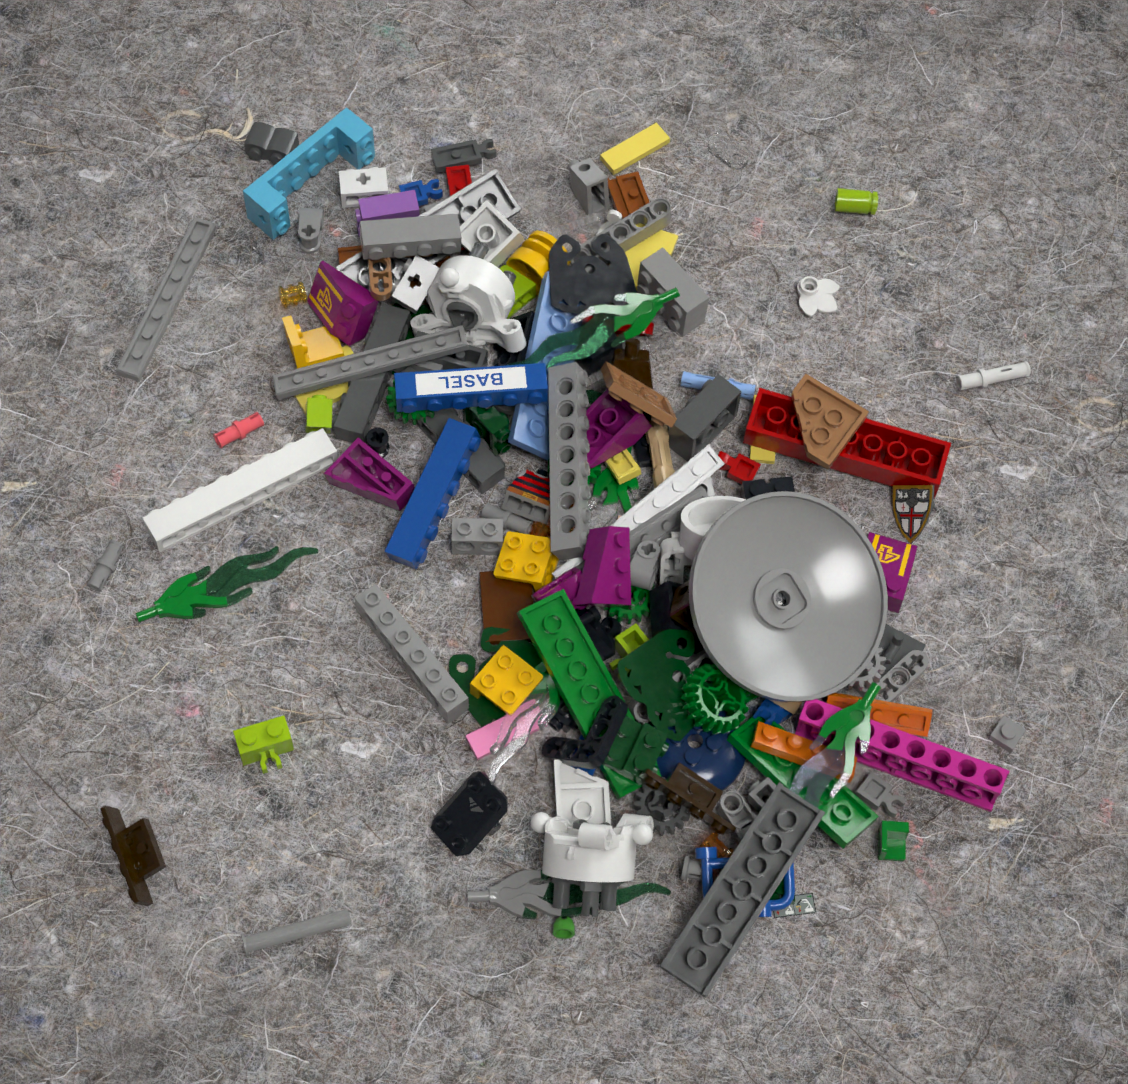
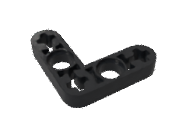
[542,695,628,769]

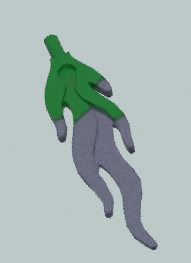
[790,682,881,808]

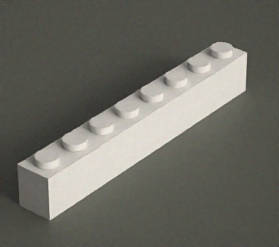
[143,428,338,552]

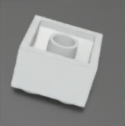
[460,200,525,267]

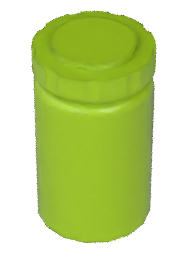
[835,188,878,215]

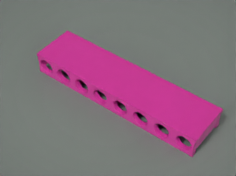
[795,699,1010,812]

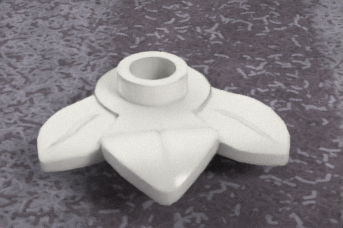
[797,276,840,317]

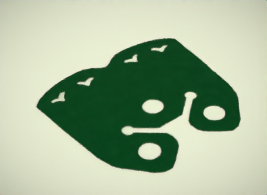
[449,627,549,727]
[618,629,713,742]

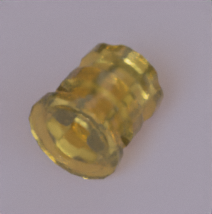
[278,281,307,309]

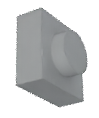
[989,716,1026,753]

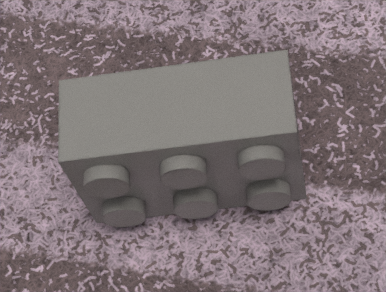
[637,247,709,337]

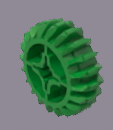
[680,664,750,735]

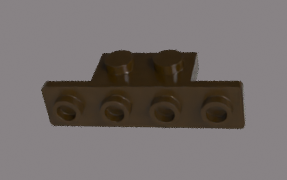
[639,762,737,835]
[100,805,166,906]

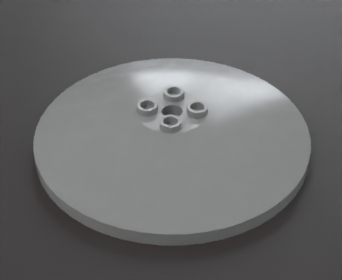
[689,491,888,702]

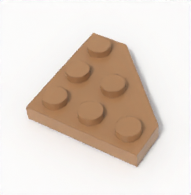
[791,374,869,470]

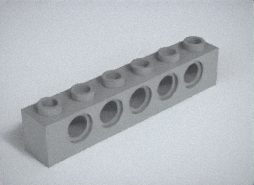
[355,584,469,724]

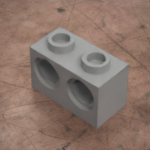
[451,518,503,555]

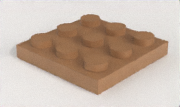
[601,361,677,428]

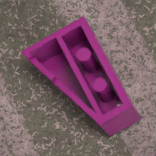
[324,438,415,511]
[572,526,631,607]

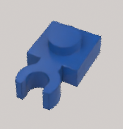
[399,179,443,206]
[753,699,793,725]

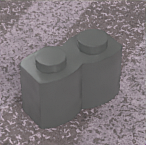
[244,122,299,164]

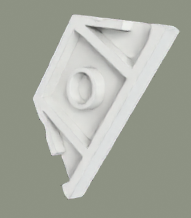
[554,760,611,826]

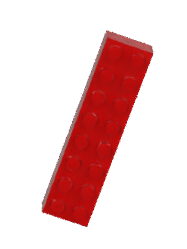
[743,388,951,499]

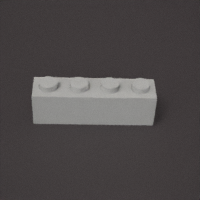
[360,214,462,260]

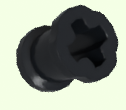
[366,427,390,458]

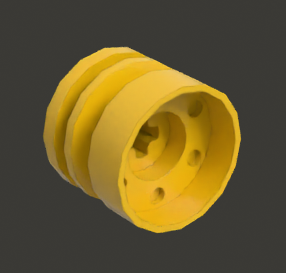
[506,230,571,295]

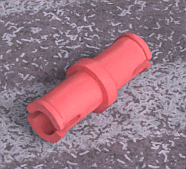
[213,412,264,448]

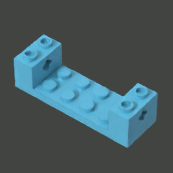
[243,107,375,240]

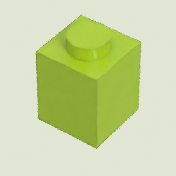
[305,395,333,434]

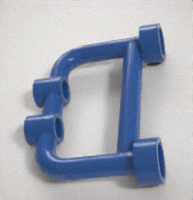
[695,847,799,917]

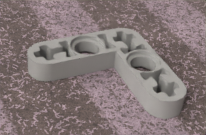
[853,650,929,702]

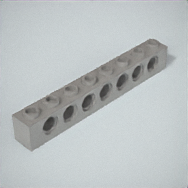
[548,362,591,560]

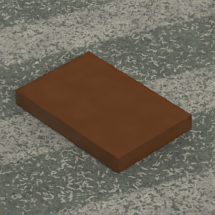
[480,571,533,645]

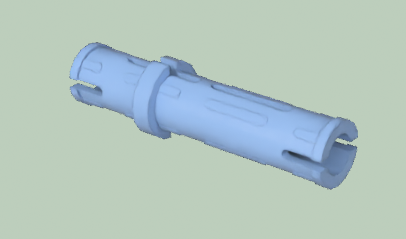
[681,371,756,400]

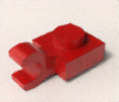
[718,451,761,484]

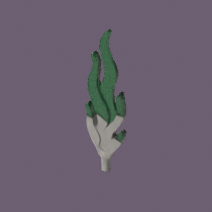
[467,870,671,920]

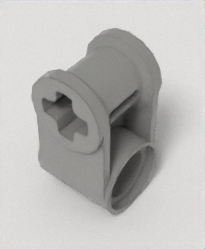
[298,208,324,254]
[630,540,660,590]
[717,791,757,845]

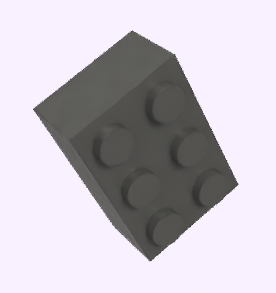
[668,374,741,462]

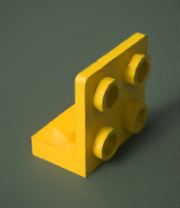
[282,315,344,369]
[493,531,559,591]
[470,645,543,716]

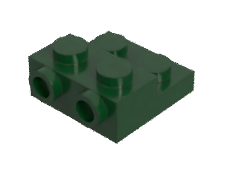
[463,406,512,455]
[602,716,669,785]

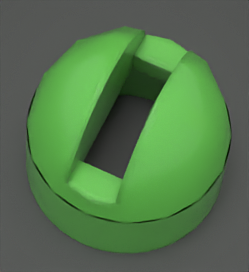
[553,916,575,939]

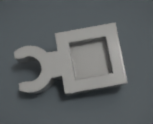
[855,772,906,818]

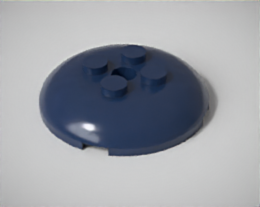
[648,710,746,791]

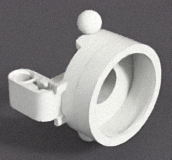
[659,496,746,585]

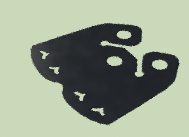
[549,234,637,314]

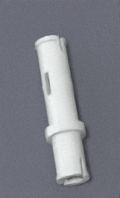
[956,361,1031,391]

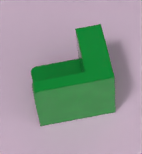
[878,820,909,862]

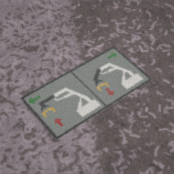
[773,893,816,918]

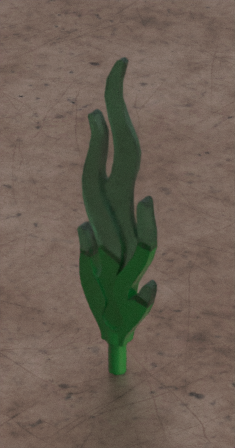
[508,287,680,369]
[135,546,319,623]

